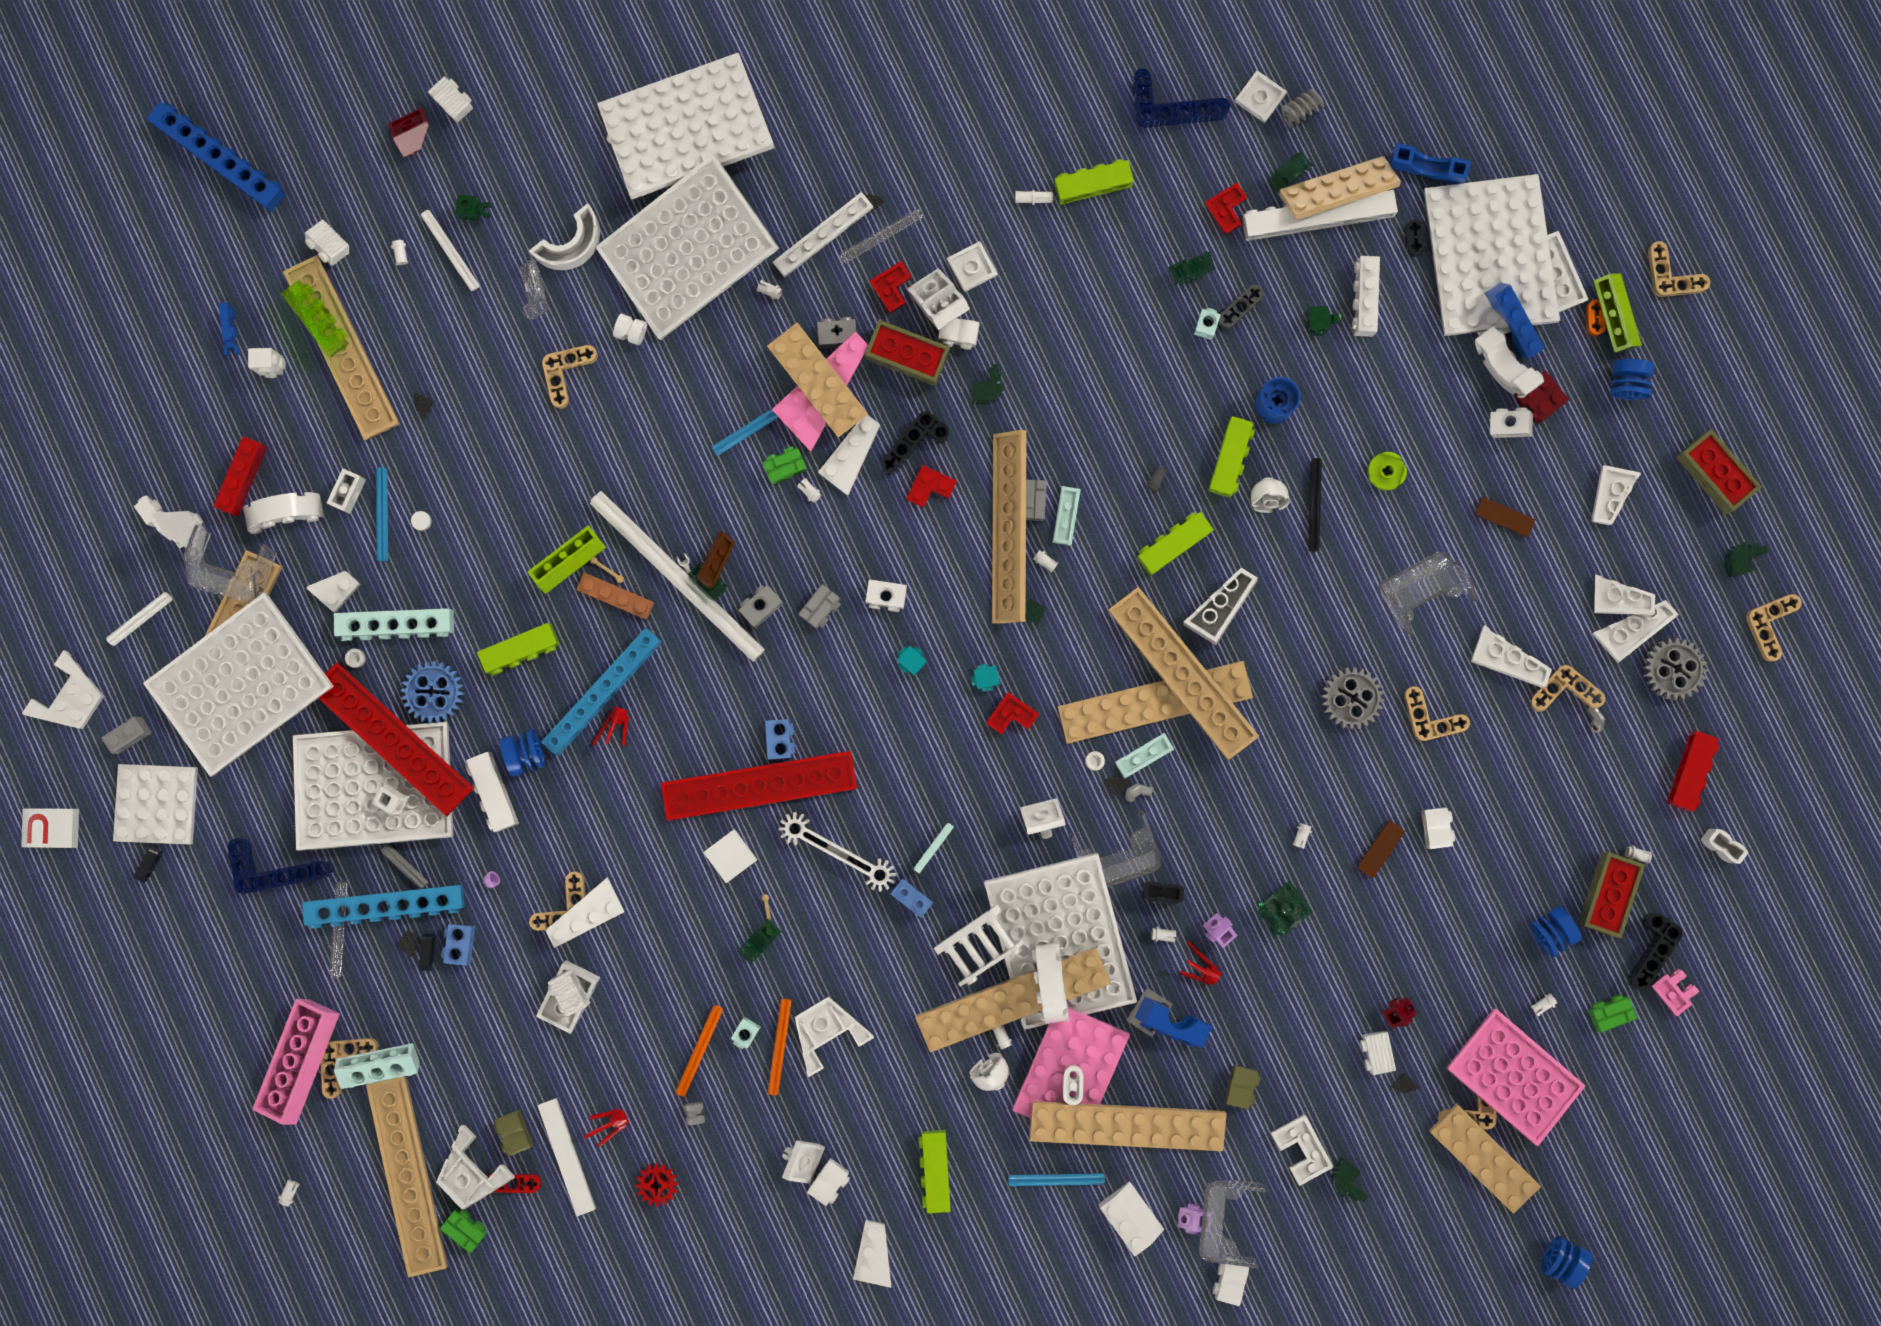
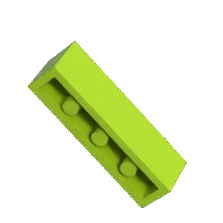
[1054,159,1134,205]
[1594,274,1642,353]
[1208,416,1255,498]
[1137,511,1214,576]
[527,525,606,594]
[477,623,560,676]
[919,1130,951,1213]

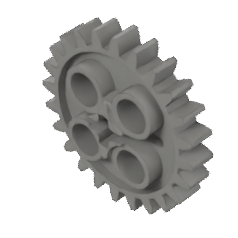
[1643,638,1708,700]
[1321,667,1385,730]

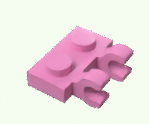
[1651,969,1699,1016]

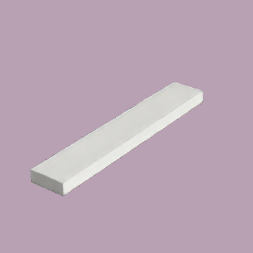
[773,192,874,278]
[537,1098,596,1216]

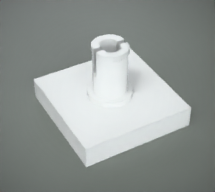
[1020,798,1066,839]
[782,1140,825,1184]

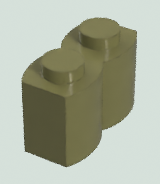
[1224,1064,1260,1110]
[494,1109,533,1156]

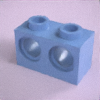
[765,719,795,760]
[891,879,933,918]
[441,923,475,966]

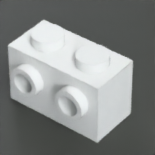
[248,348,286,378]

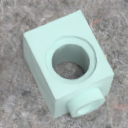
[1194,308,1221,340]
[731,1017,761,1049]

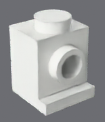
[134,496,164,527]
[373,786,409,815]

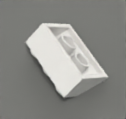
[1098,1181,1164,1256]

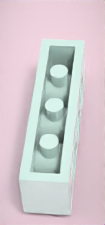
[334,1043,420,1089]

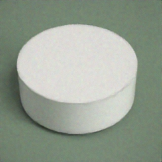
[411,511,432,531]
[345,649,366,668]
[1085,751,1105,771]

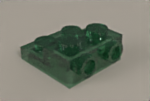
[1257,881,1313,936]

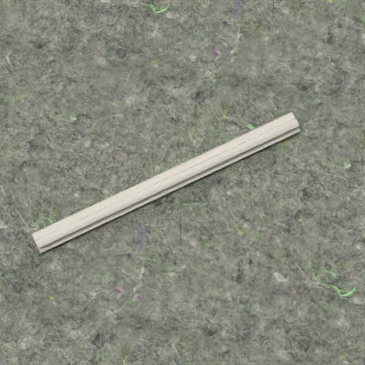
[590,491,765,662]

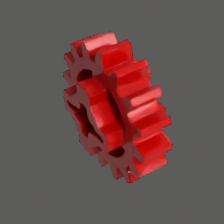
[635,1162,679,1207]

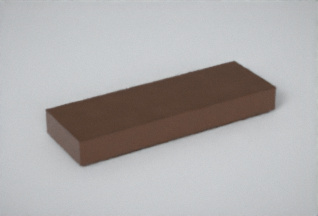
[1474,497,1536,537]
[696,531,735,589]
[1356,820,1406,879]

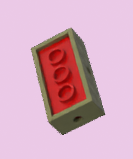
[865,320,950,387]
[1675,429,1762,515]
[1577,852,1645,939]

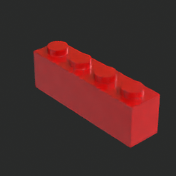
[213,436,267,517]
[1666,731,1719,811]

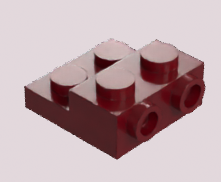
[1515,371,1570,424]

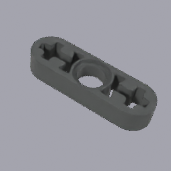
[1218,285,1264,329]

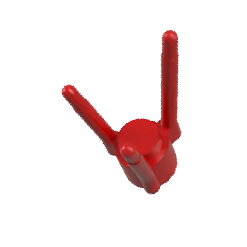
[592,706,630,746]
[1180,941,1221,986]
[584,1108,629,1147]

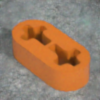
[1586,299,1606,337]

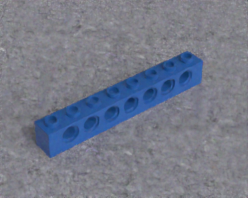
[146,101,285,212]

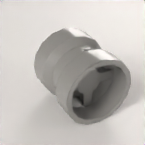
[683,1102,705,1125]

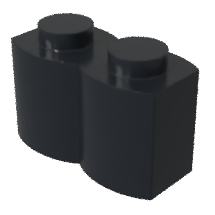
[1142,881,1184,904]

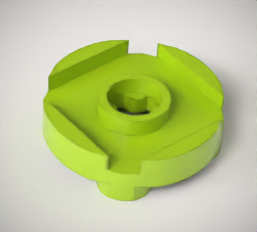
[1367,452,1407,491]

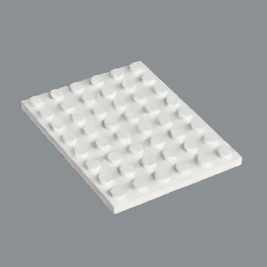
[597,53,775,200]
[596,154,779,340]
[1424,174,1560,336]
[143,593,334,777]
[293,722,453,851]
[984,853,1137,1030]

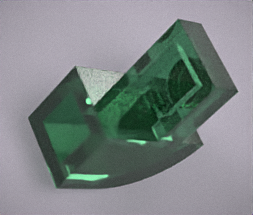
[1268,152,1314,194]
[1168,251,1216,285]
[973,364,1005,405]
[1724,542,1768,577]
[688,561,728,600]
[737,918,782,964]
[1331,1157,1368,1202]

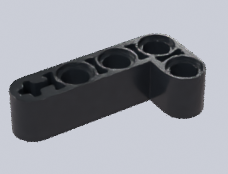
[881,411,949,475]
[1628,913,1683,991]

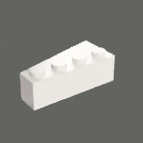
[1183,568,1258,645]

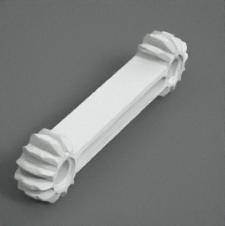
[779,812,896,892]

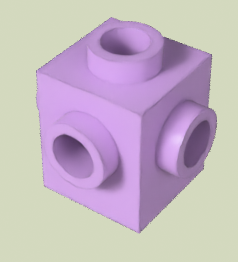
[1203,913,1237,948]
[1178,1204,1210,1234]

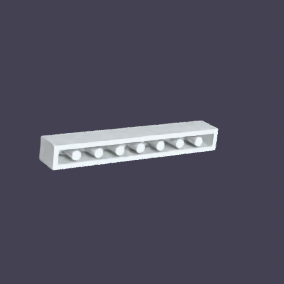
[1242,190,1398,241]

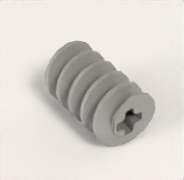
[1281,89,1324,129]

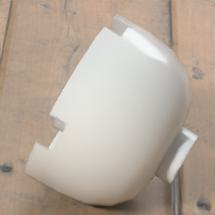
[1251,477,1290,513]
[969,1053,1009,1091]

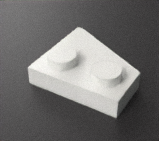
[307,571,361,613]

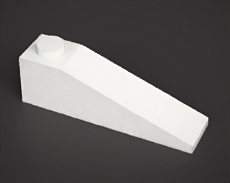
[148,511,205,557]

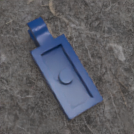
[219,302,240,356]

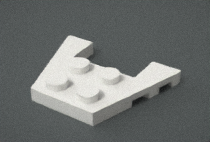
[22,650,104,729]
[795,996,874,1077]
[436,1125,515,1209]

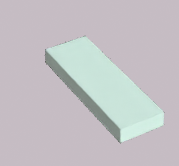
[1052,486,1081,546]
[1115,733,1174,779]
[914,823,954,873]

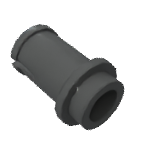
[1147,466,1167,492]

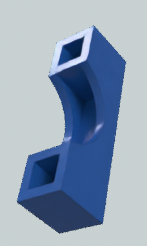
[1389,143,1471,184]
[1485,282,1545,359]
[1135,996,1213,1048]

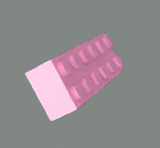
[252,999,340,1125]

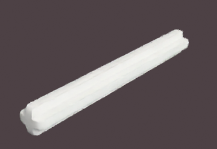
[421,210,479,291]

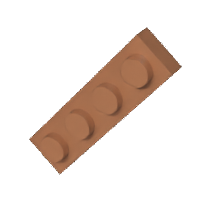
[576,573,655,620]

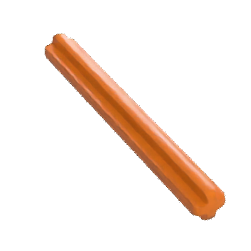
[768,998,791,1095]
[676,1005,723,1097]

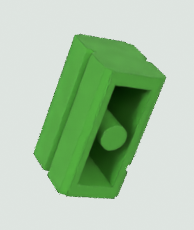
[763,446,808,485]
[1588,994,1637,1032]
[440,1208,488,1254]

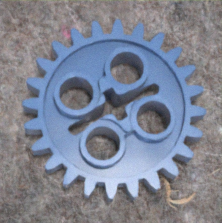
[401,661,465,723]

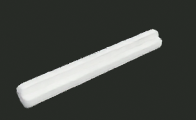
[106,592,172,646]

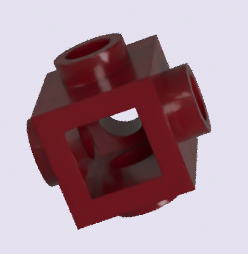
[1382,997,1417,1029]

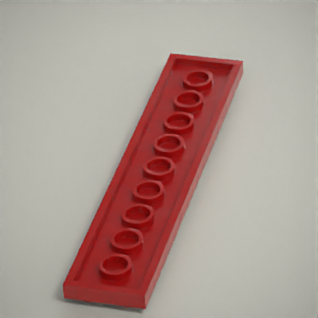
[318,662,474,817]
[661,751,857,821]

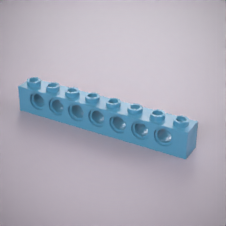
[541,628,663,756]
[302,884,465,929]

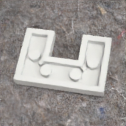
[1270,1114,1334,1186]

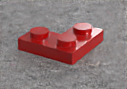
[1205,182,1247,235]
[869,261,911,314]
[906,465,957,508]
[986,692,1039,734]

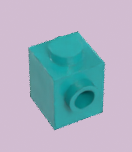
[897,646,927,676]
[970,664,1000,692]

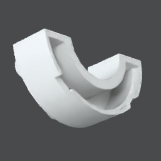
[529,203,600,270]
[1475,326,1544,398]
[243,492,324,534]
[1032,943,1069,1024]

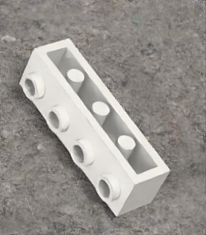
[1352,256,1380,337]
[466,752,519,832]

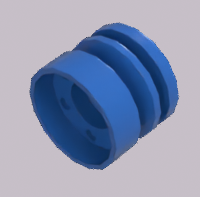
[1610,359,1655,400]
[1255,377,1301,423]
[500,729,545,777]
[1530,906,1582,958]
[1541,1236,1592,1289]

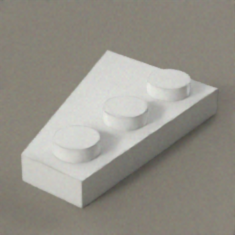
[1591,465,1641,525]
[1594,574,1655,615]
[853,1220,891,1288]

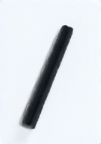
[1308,458,1322,552]

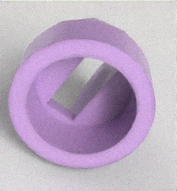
[483,871,500,889]

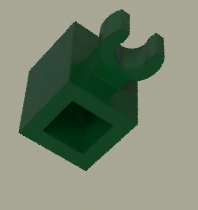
[455,195,492,221]
[1306,306,1342,336]

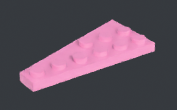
[772,332,868,451]

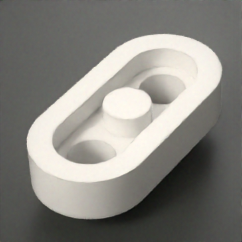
[1063,1065,1083,1105]

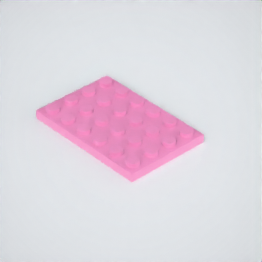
[1012,1007,1130,1118]
[1446,1009,1585,1146]

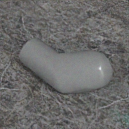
[1587,707,1605,733]
[1125,784,1153,802]

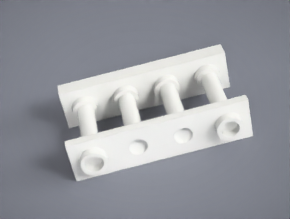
[933,905,1024,987]

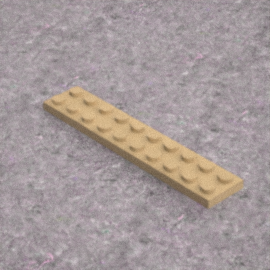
[283,255,400,440]
[992,430,1026,624]
[1108,587,1259,761]
[1057,661,1253,744]
[915,947,1111,1052]
[366,1076,448,1278]
[1029,1101,1227,1151]

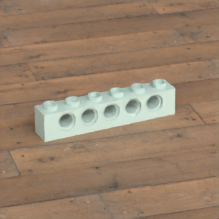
[334,609,454,641]

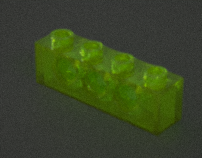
[281,280,350,357]

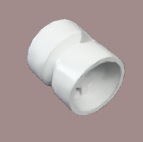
[613,313,647,346]

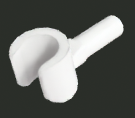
[676,553,694,579]

